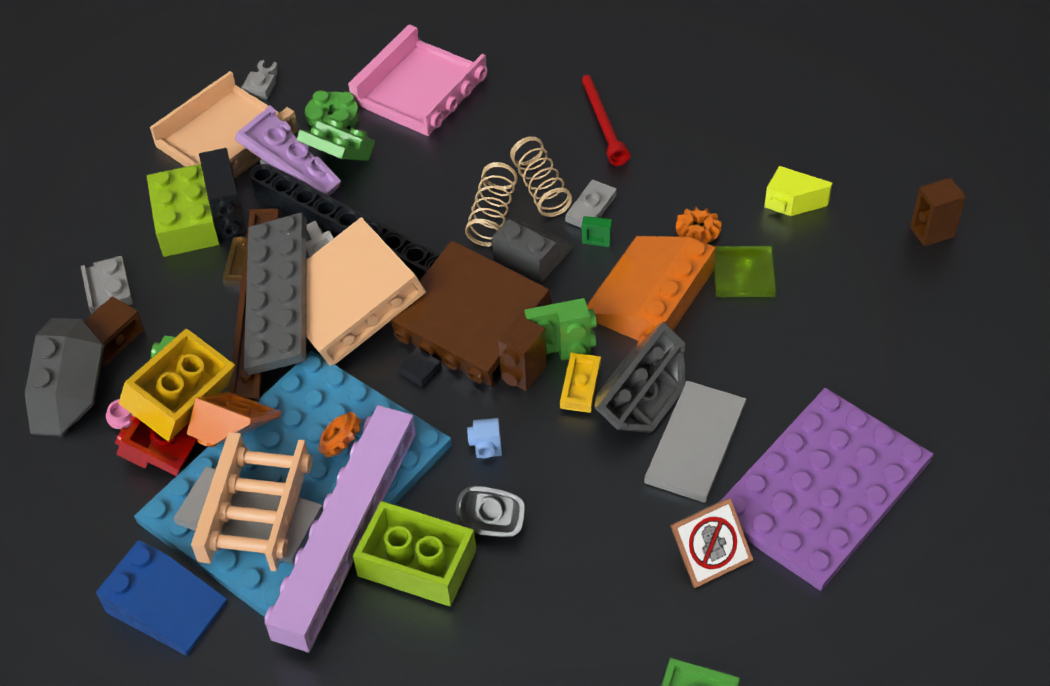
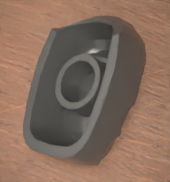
[456,486,527,536]

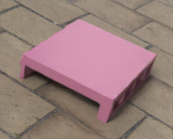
[348,25,488,136]

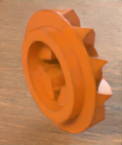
[675,206,721,243]
[318,412,361,458]

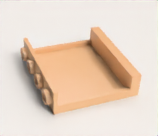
[150,71,298,178]
[306,217,426,366]

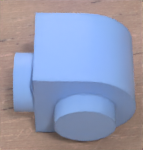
[467,418,502,458]

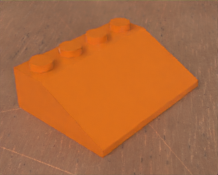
[587,236,716,341]

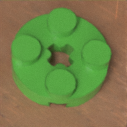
[305,91,359,129]

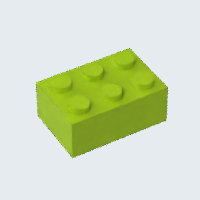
[146,164,219,257]
[353,501,476,607]

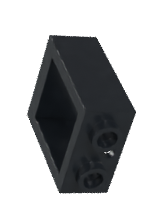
[199,147,247,239]

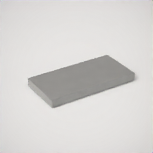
[644,381,746,503]
[173,466,323,565]

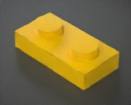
[560,353,601,413]

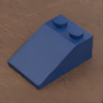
[95,540,228,656]

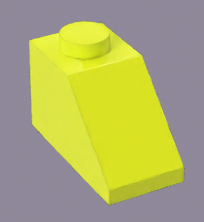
[764,166,833,216]

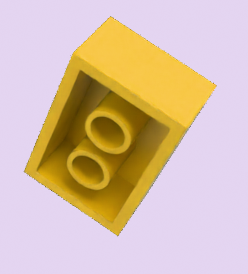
[119,328,235,442]

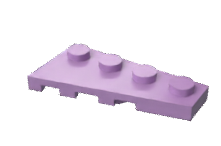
[235,105,341,196]

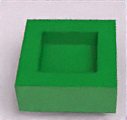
[582,216,612,247]

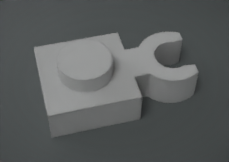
[241,60,278,100]

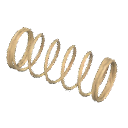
[510,137,572,217]
[465,162,518,246]

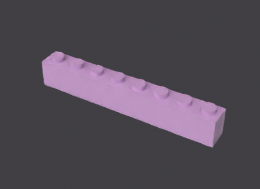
[265,405,416,653]

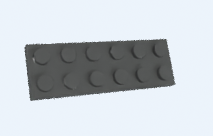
[244,212,307,375]

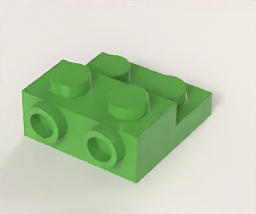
[297,118,375,161]
[524,298,597,361]

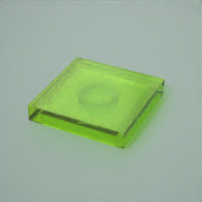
[714,246,776,297]

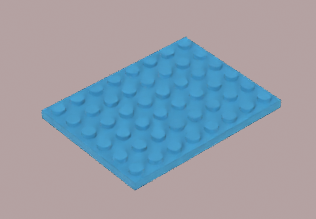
[134,350,452,617]

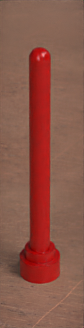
[582,75,630,166]

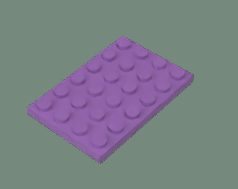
[720,388,933,591]

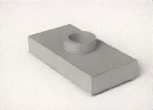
[565,179,617,228]

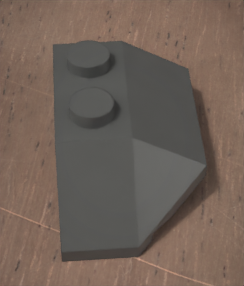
[25,318,104,437]
[595,322,685,433]

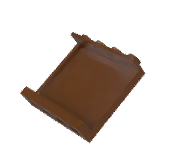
[390,240,552,387]

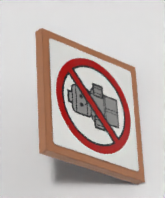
[670,498,753,588]

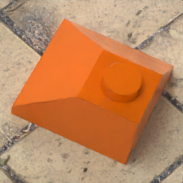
[187,392,282,447]

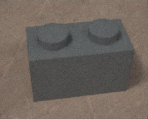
[492,219,573,284]

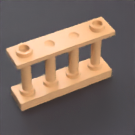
[191,432,312,572]

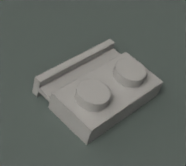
[81,256,134,314]

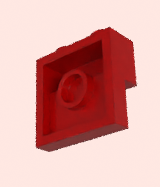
[115,414,198,476]

